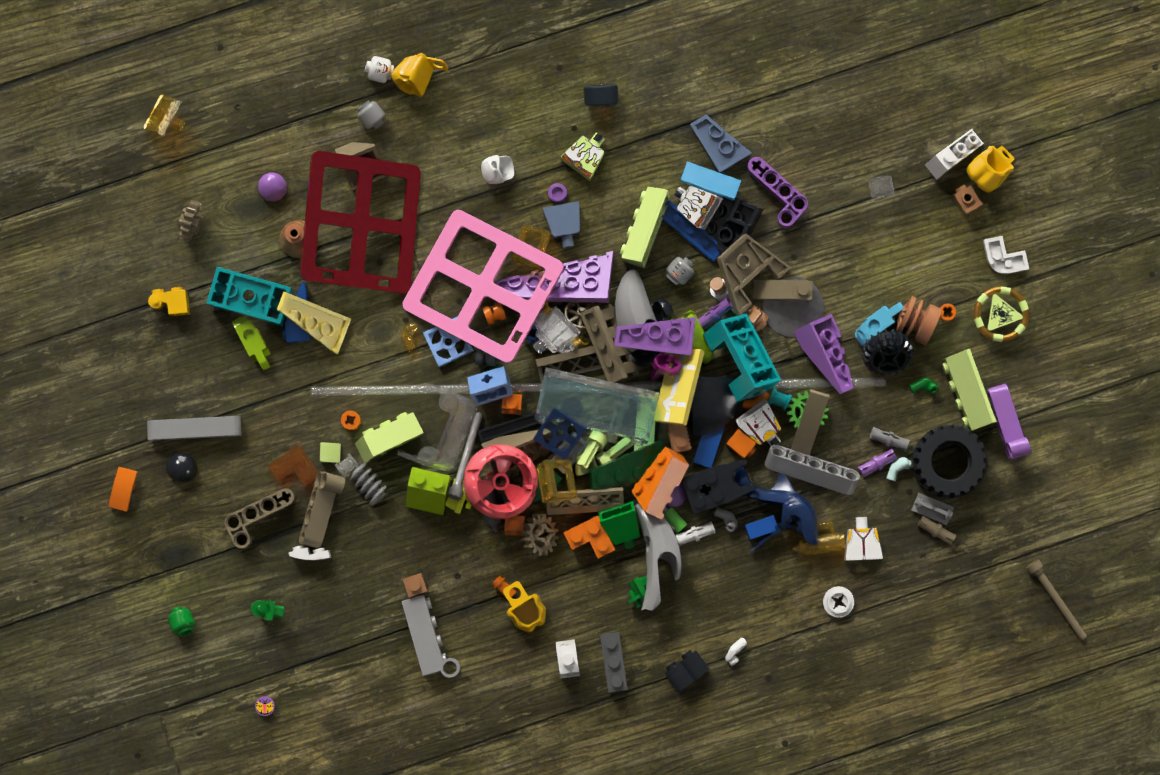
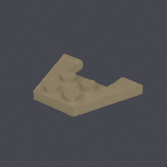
[717,234,792,316]

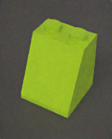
[406,467,452,515]

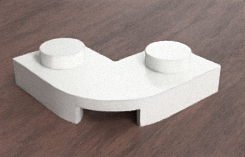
[983,236,1029,274]

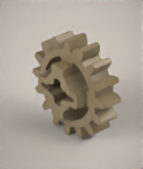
[178,200,203,242]
[521,514,559,556]

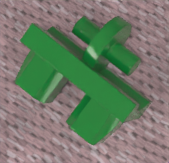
[626,576,647,613]
[250,599,284,621]

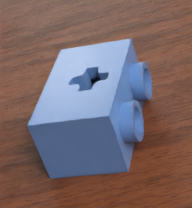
[467,366,513,406]

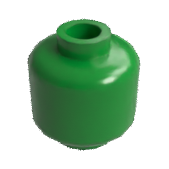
[167,606,196,637]

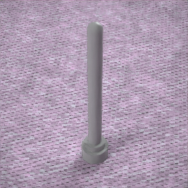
[447,412,482,500]

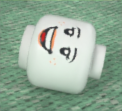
[365,56,394,83]

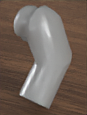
[714,507,738,532]

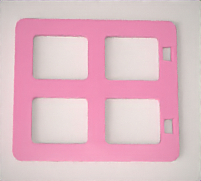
[403,210,564,363]

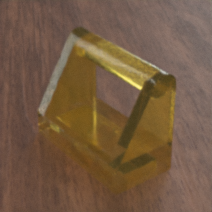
[511,225,551,270]
[537,460,577,503]

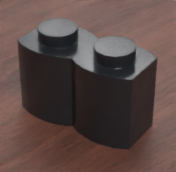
[664,650,709,692]

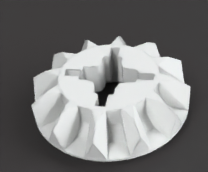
[823,586,854,617]

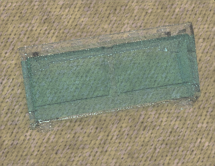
[535,368,659,446]

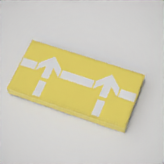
[653,349,705,426]

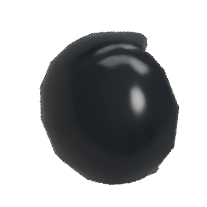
[651,299,674,322]
[166,453,198,483]

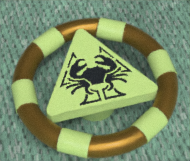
[973,286,1029,342]

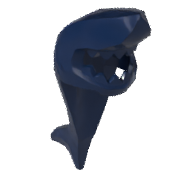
[734,460,818,546]

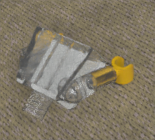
[533,302,589,354]

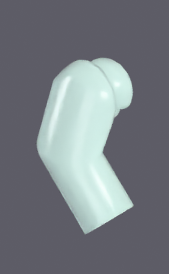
[886,457,912,481]

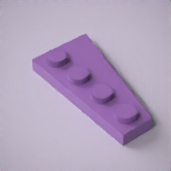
[614,317,696,356]

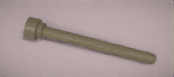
[1026,559,1087,641]

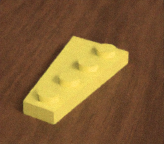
[277,292,351,354]

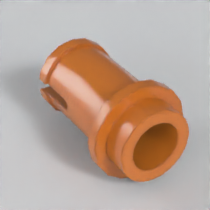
[492,576,517,597]

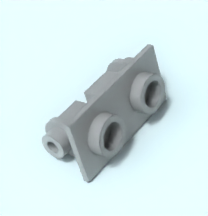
[911,493,954,525]

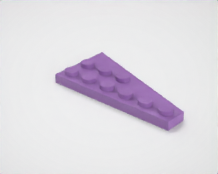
[495,251,614,303]

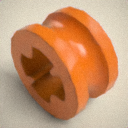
[939,303,956,321]

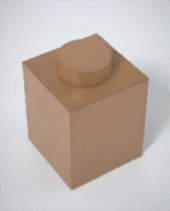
[403,573,428,598]

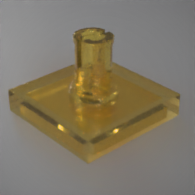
[143,95,184,136]

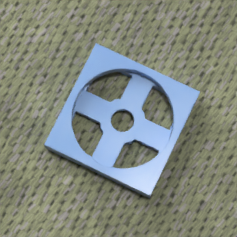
[423,317,474,368]

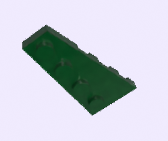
[589,439,663,490]

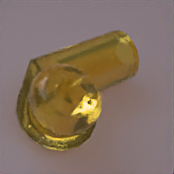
[401,322,418,352]

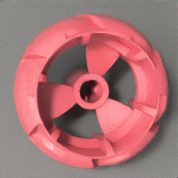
[463,444,538,519]

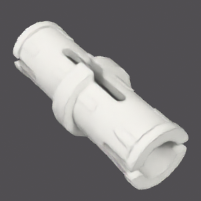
[675,521,716,546]

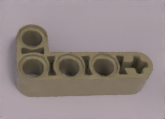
[299,471,345,549]
[225,488,296,549]

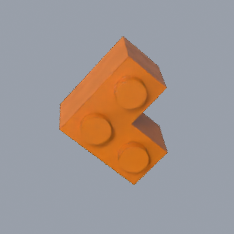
[563,516,615,559]

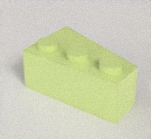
[355,412,424,463]

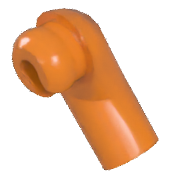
[743,392,770,409]

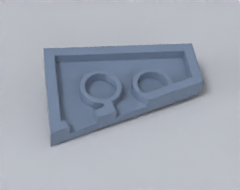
[690,115,752,173]

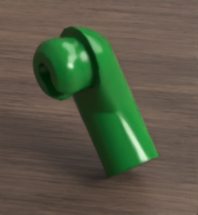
[909,377,939,394]

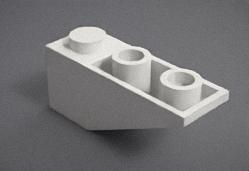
[925,129,984,180]

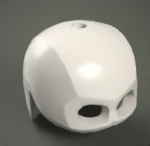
[481,155,514,184]

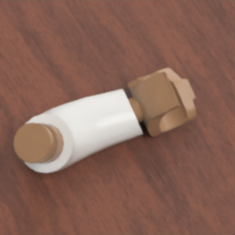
[710,277,769,332]

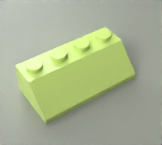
[620,187,670,268]
[942,349,996,431]

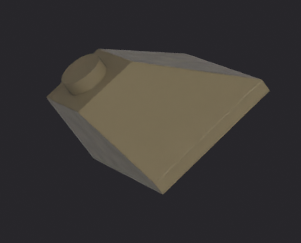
[335,142,386,190]

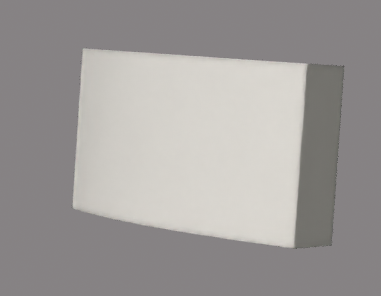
[289,545,332,560]

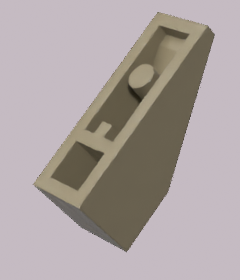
[753,280,813,303]

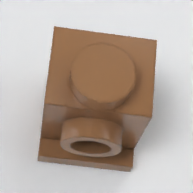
[953,185,983,216]

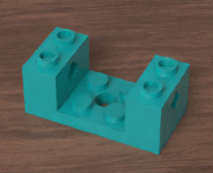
[206,267,294,327]
[703,313,781,402]

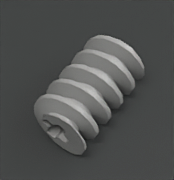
[350,462,389,506]

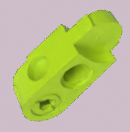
[232,317,271,370]

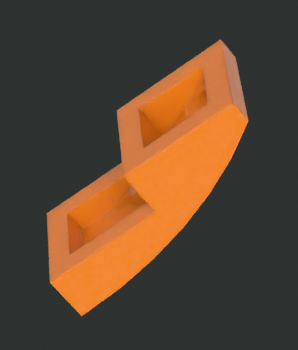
[108,467,138,512]

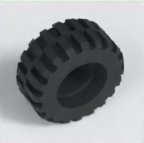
[912,424,988,499]

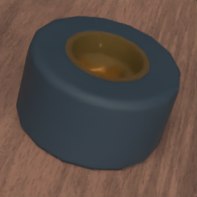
[584,84,619,106]

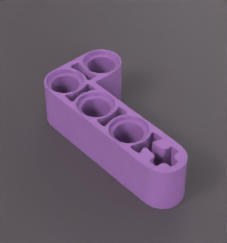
[747,157,808,229]
[987,384,1031,460]

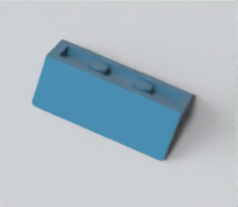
[680,162,741,200]

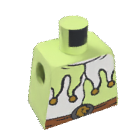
[561,133,605,181]

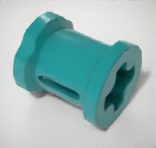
[768,388,792,411]

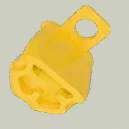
[391,53,449,97]
[967,146,1015,193]
[503,581,546,632]

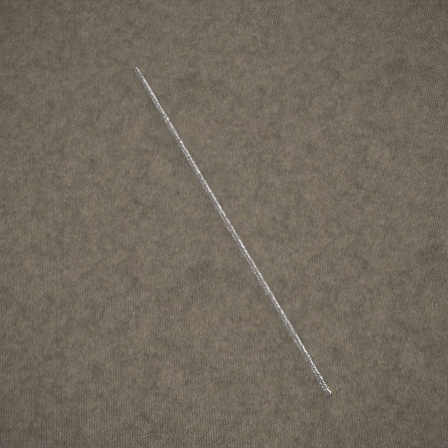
[311,377,886,396]

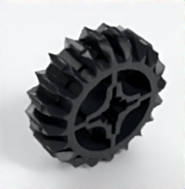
[862,329,914,376]

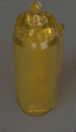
[793,520,846,557]

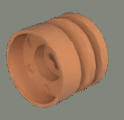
[896,296,942,346]

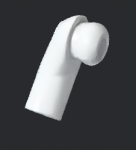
[725,638,748,666]

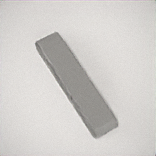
[147,416,242,441]
[765,445,860,495]

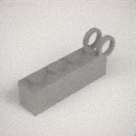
[402,595,460,678]

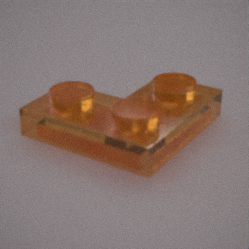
[267,444,319,487]

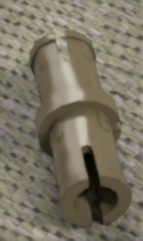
[917,515,957,545]

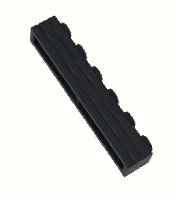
[478,409,548,443]

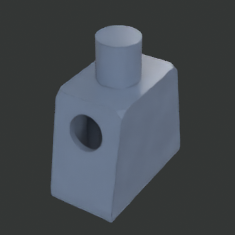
[543,201,580,248]

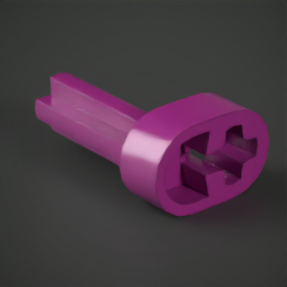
[649,353,681,382]

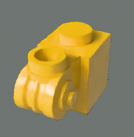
[148,287,190,316]

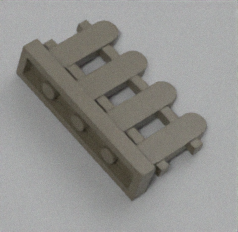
[580,303,642,385]

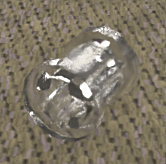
[335,453,360,478]

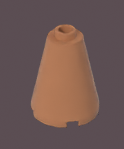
[280,220,318,258]

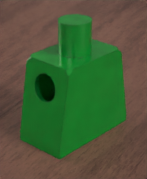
[599,501,640,549]

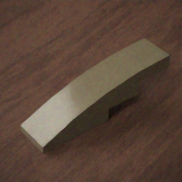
[791,390,829,455]

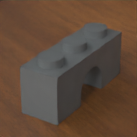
[600,632,628,693]

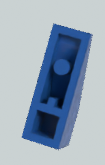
[282,283,311,344]

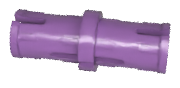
[698,297,733,330]
[858,449,897,478]

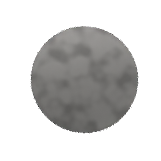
[763,277,824,337]

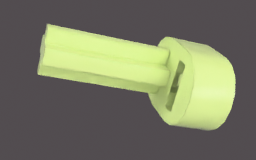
[577,430,607,470]
[595,436,634,465]

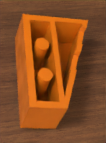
[632,447,689,520]

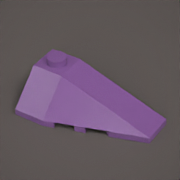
[794,314,854,394]

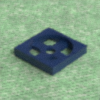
[533,407,587,460]

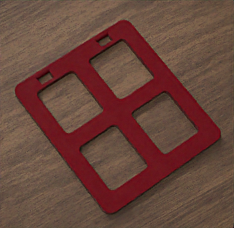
[300,151,421,294]

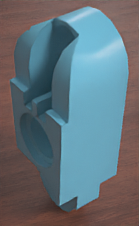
[855,302,904,346]

